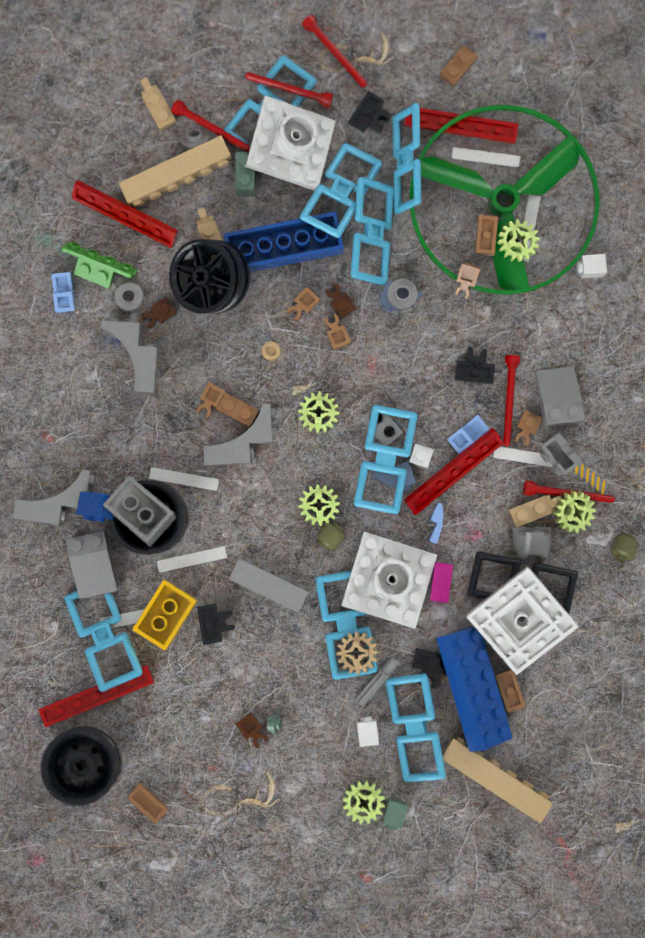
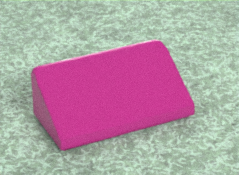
[429,562,453,603]

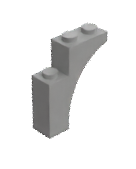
[101,318,159,395]
[203,404,276,467]
[12,470,95,525]

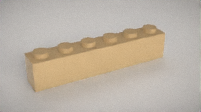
[118,135,232,208]
[442,736,553,824]

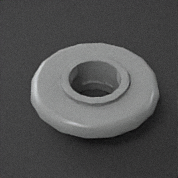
[180,128,210,148]
[387,279,418,309]
[114,282,144,311]

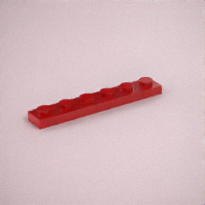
[404,106,519,144]
[71,180,178,248]
[403,428,504,516]
[38,665,155,728]

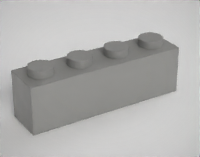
[229,557,309,613]

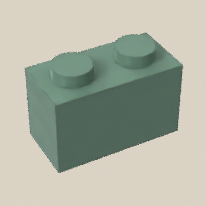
[235,152,256,196]

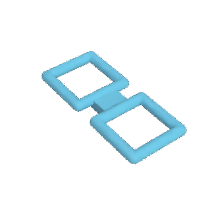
[224,55,317,146]
[392,103,421,214]
[300,143,382,238]
[351,177,394,285]
[354,405,418,514]
[315,570,378,680]
[64,590,143,692]
[385,673,446,782]

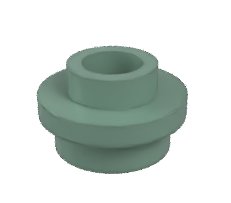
[267,714,282,734]

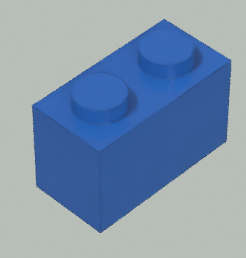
[76,491,114,523]

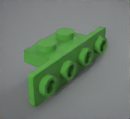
[61,242,137,288]

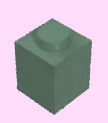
[382,797,408,830]

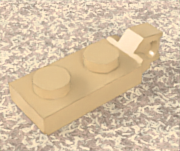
[140,77,176,131]
[196,208,222,259]
[508,495,562,527]

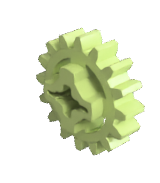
[497,219,540,262]
[298,392,339,434]
[298,484,340,526]
[553,491,596,533]
[343,780,385,824]

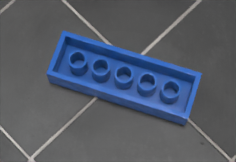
[224,211,344,272]
[436,626,513,752]

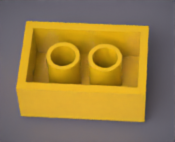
[132,580,198,650]

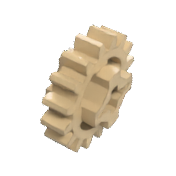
[337,632,380,675]

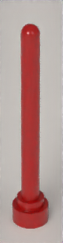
[301,14,367,88]
[245,72,333,109]
[171,99,250,152]
[503,355,520,447]
[523,480,615,503]

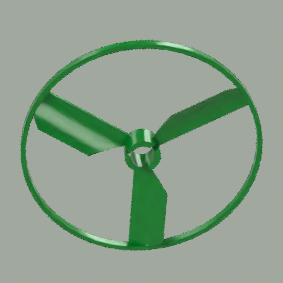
[409,105,600,295]

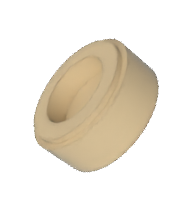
[262,341,281,361]

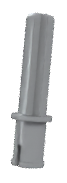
[355,656,400,706]

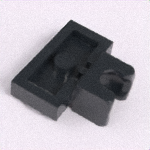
[348,90,391,134]
[454,347,495,385]
[197,603,235,645]
[411,648,447,689]

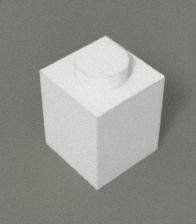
[577,254,607,278]
[409,444,433,470]
[356,716,379,747]

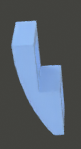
[51,272,75,313]
[447,415,490,454]
[428,502,443,544]

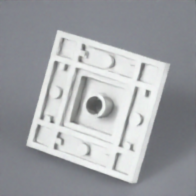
[245,95,336,191]
[341,532,437,629]
[466,566,578,675]

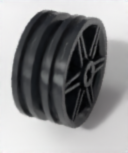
[169,239,250,314]
[110,480,188,555]
[40,726,121,806]

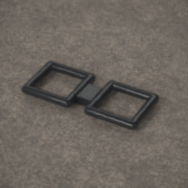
[468,551,578,614]

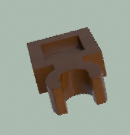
[325,283,356,320]
[141,297,177,329]
[235,712,268,748]

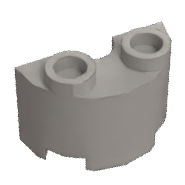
[540,433,583,477]
[512,527,551,558]

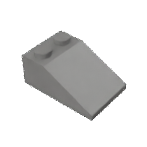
[535,366,585,427]
[103,475,176,547]
[66,531,118,599]

